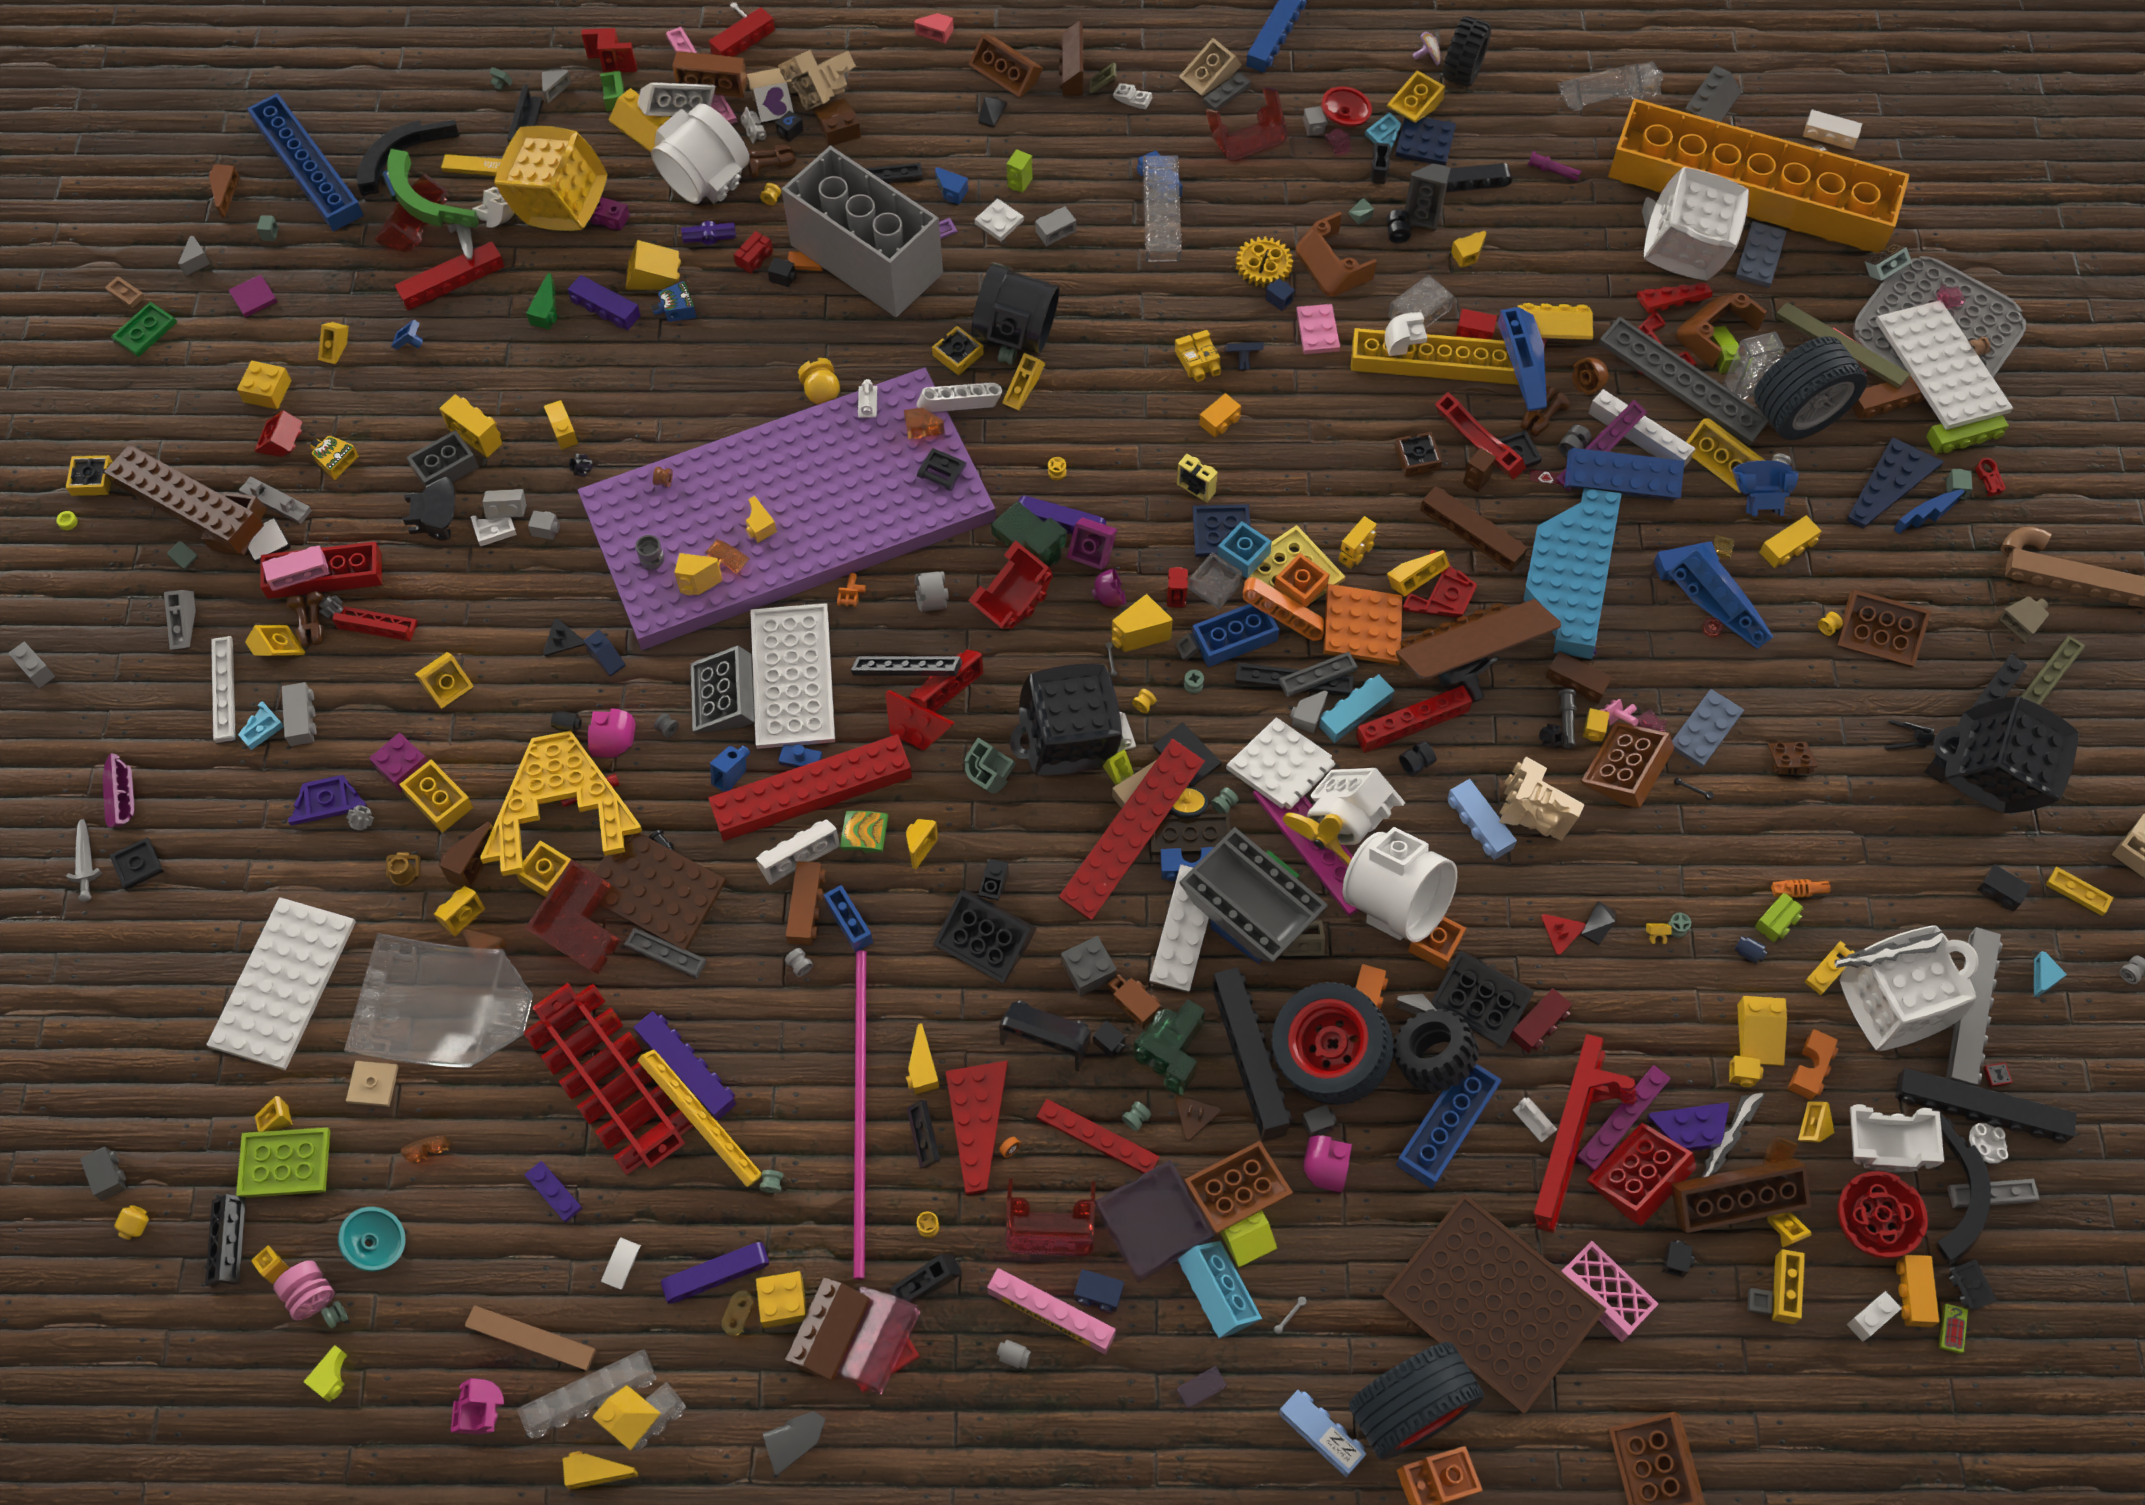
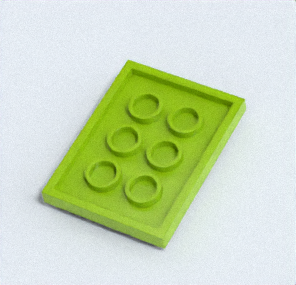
[236,1127,330,1198]

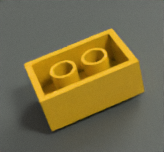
[439,394,503,458]
[399,759,474,833]

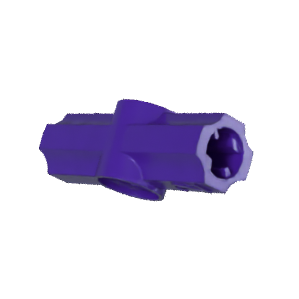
[681,221,736,245]

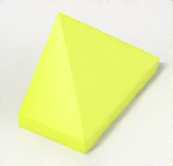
[1103,749,1134,785]

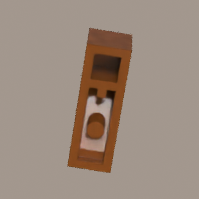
[209,164,240,218]

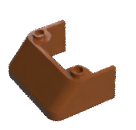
[1295,212,1377,297]
[1676,293,1767,368]

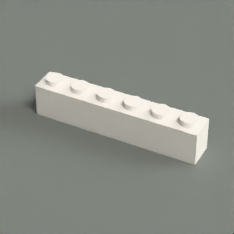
[1588,389,1695,467]

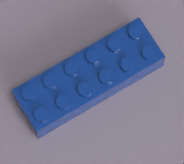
[1564,448,1685,501]
[1396,1064,1502,1189]

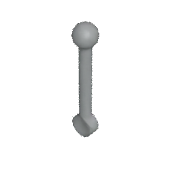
[1274,1297,1306,1334]

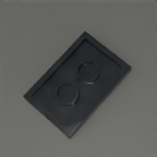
[1153,722,1222,787]

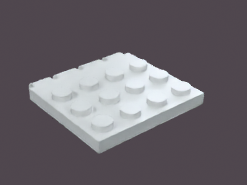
[1226,717,1335,809]

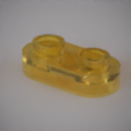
[722,1291,754,1336]

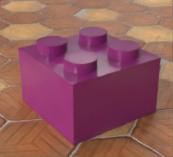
[1067,517,1117,570]
[369,732,428,793]

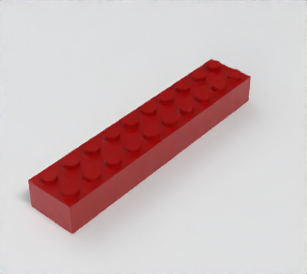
[708,734,912,841]

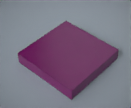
[229,274,277,317]

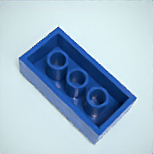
[1192,604,1279,667]

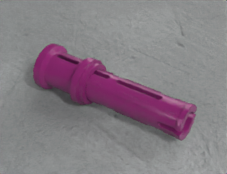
[1527,151,1581,181]

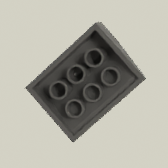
[691,646,755,733]

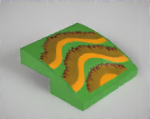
[840,811,888,853]

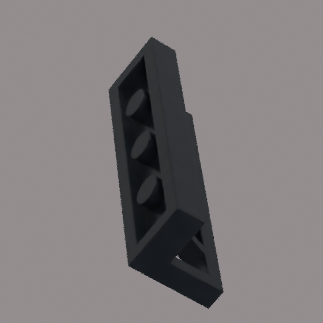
[507,86,543,144]
[205,1194,246,1287]

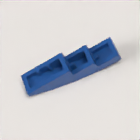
[1894,489,1965,534]

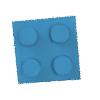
[1217,521,1272,578]

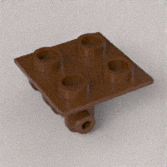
[1767,742,1818,775]

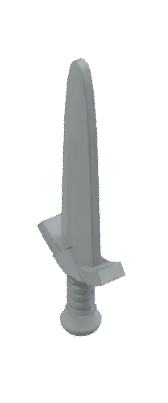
[448,224,475,260]
[66,819,102,902]

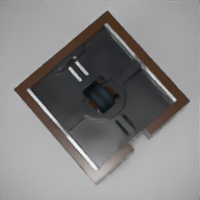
[1394,432,1442,477]

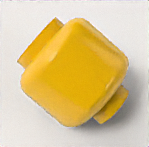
[114,1205,149,1240]

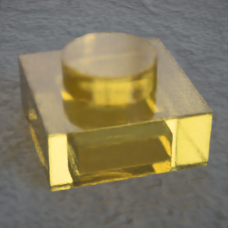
[1713,535,1734,559]

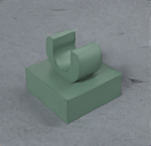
[489,67,513,90]

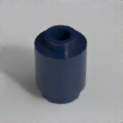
[1734,936,1768,964]

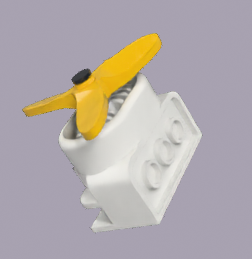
[1282,768,1405,867]

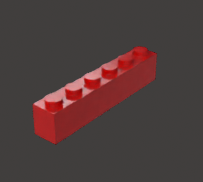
[395,241,505,311]

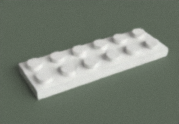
[1149,865,1209,993]

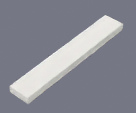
[211,636,235,743]

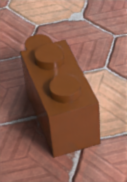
[1107,974,1161,1029]

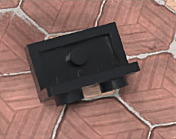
[1949,1259,1998,1312]

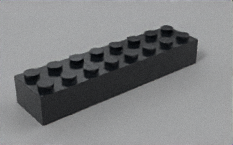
[1212,967,1292,1142]

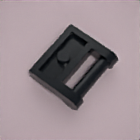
[917,448,966,491]

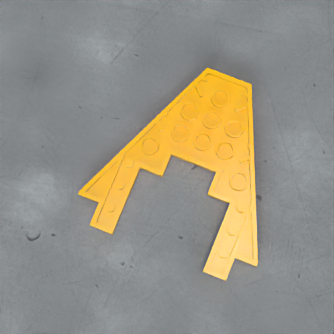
[481,731,642,876]

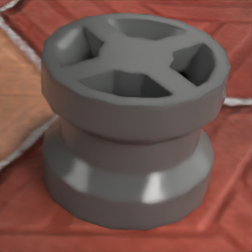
[654,713,679,738]

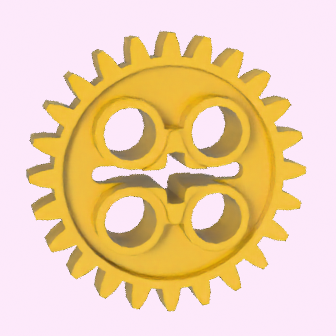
[1236,237,1293,287]

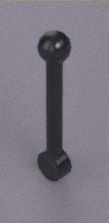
[1674,778,1714,800]

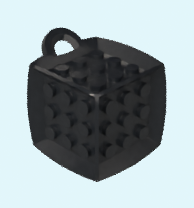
[1010,663,1122,775]
[1934,696,2079,813]

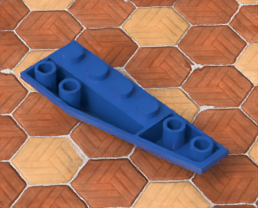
[1498,307,1547,411]
[1668,544,1773,649]

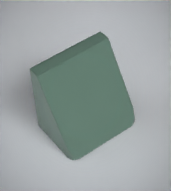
[167,541,198,570]

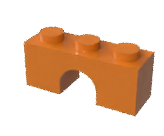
[1787,1029,1838,1100]

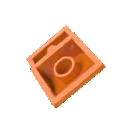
[1397,1446,1483,1505]

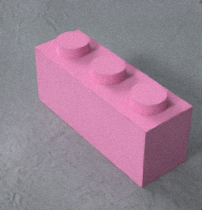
[262,546,329,591]

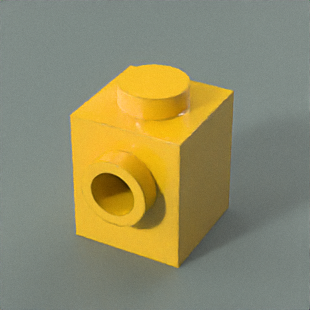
[1729,1056,1763,1087]

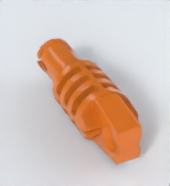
[1771,879,1830,898]

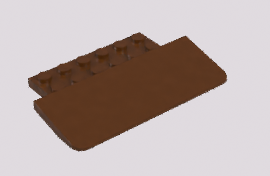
[1396,599,1561,679]

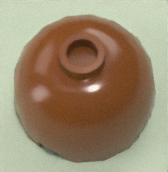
[1572,357,1609,395]

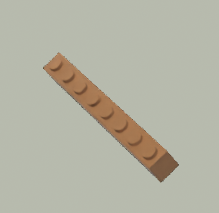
[2005,548,2145,608]

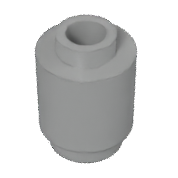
[997,1340,1031,1369]

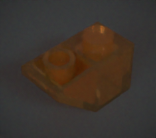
[904,408,945,439]

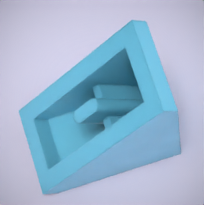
[2034,951,2067,998]

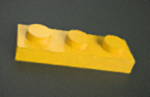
[2046,866,2114,916]

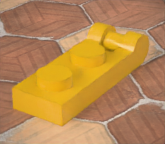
[1805,941,1855,995]

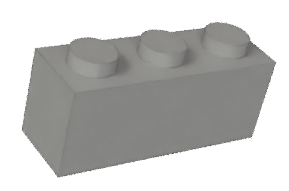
[282,682,317,746]

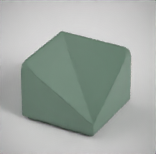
[1348,198,1374,225]
[257,215,279,241]

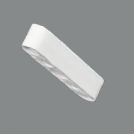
[916,383,1002,412]

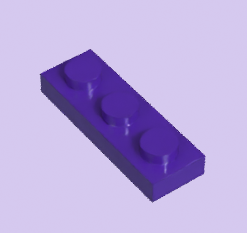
[524,1160,582,1223]

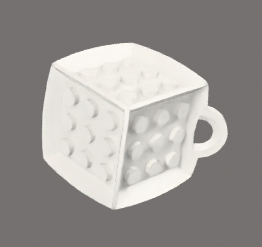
[1644,167,1749,281]
[1840,925,1979,1051]

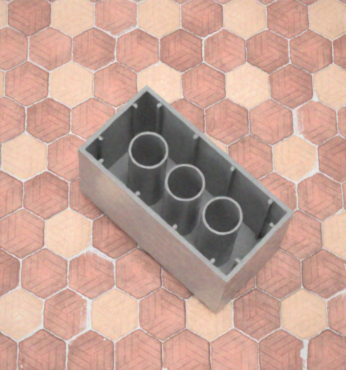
[782,146,943,317]

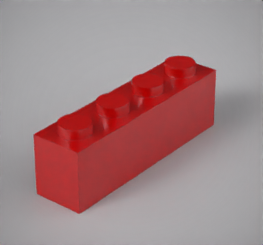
[709,7,775,57]

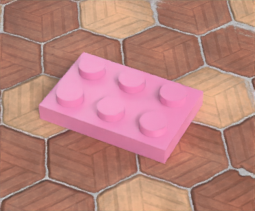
[1296,304,1340,355]

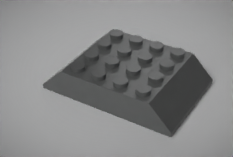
[1179,827,1328,963]

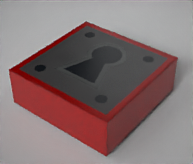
[1983,1063,2013,1088]

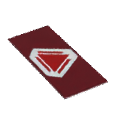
[1529,469,1561,485]

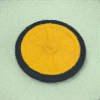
[1170,787,1208,817]

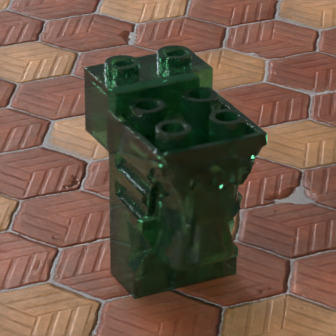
[991,501,1067,567]
[1133,999,1205,1095]

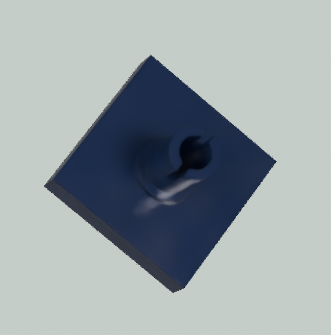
[1224,342,1264,370]

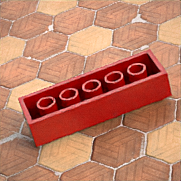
[260,541,382,599]

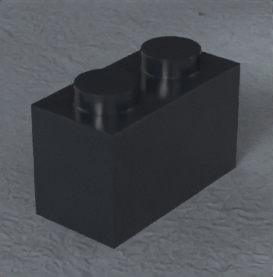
[1977,864,2032,912]

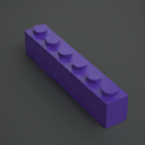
[633,1011,736,1121]

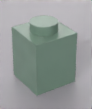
[1946,469,1972,500]

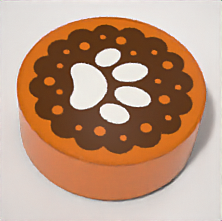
[1000,1137,1021,1158]

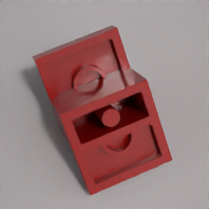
[581,28,637,73]

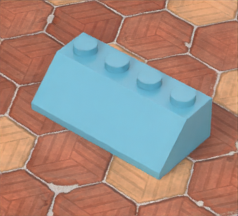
[1178,1241,1262,1338]

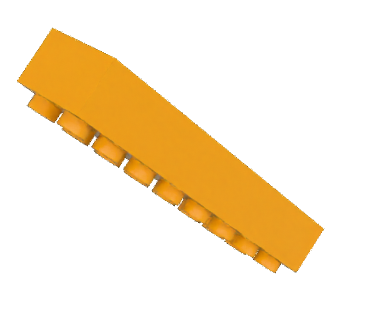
[1608,99,1910,253]

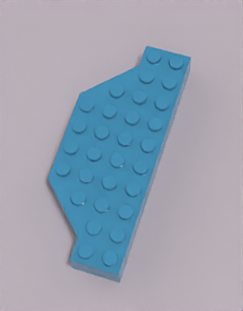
[1524,488,1622,659]

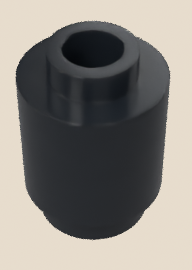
[551,711,582,733]

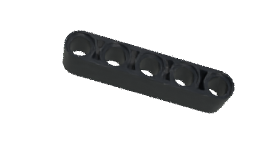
[1446,163,1512,193]

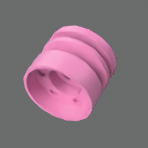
[273,1261,335,1320]

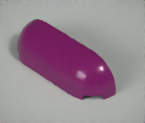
[103,754,134,828]

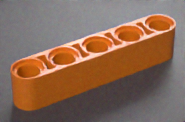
[1243,577,1325,641]

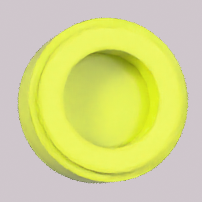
[56,511,78,530]

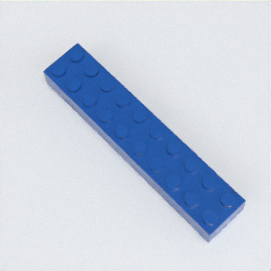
[247,93,364,231]

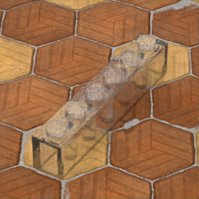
[517,1349,657,1438]

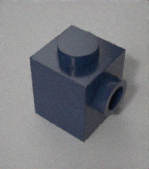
[1266,278,1295,311]

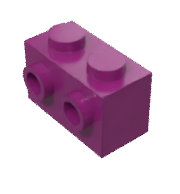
[589,197,630,230]

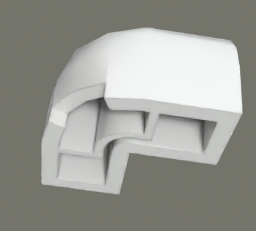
[472,187,514,227]
[1385,312,1427,356]

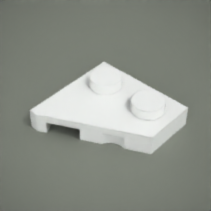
[471,516,517,546]

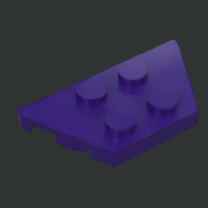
[288,775,368,826]
[1647,1102,1729,1151]

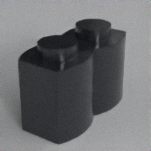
[1370,143,1391,184]

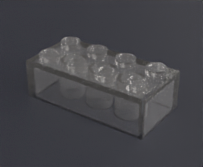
[1723,331,1785,399]

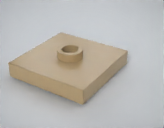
[346,1061,399,1107]

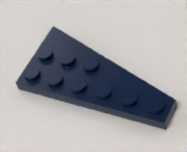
[1846,437,1944,529]

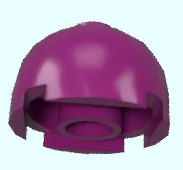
[1092,569,1126,608]

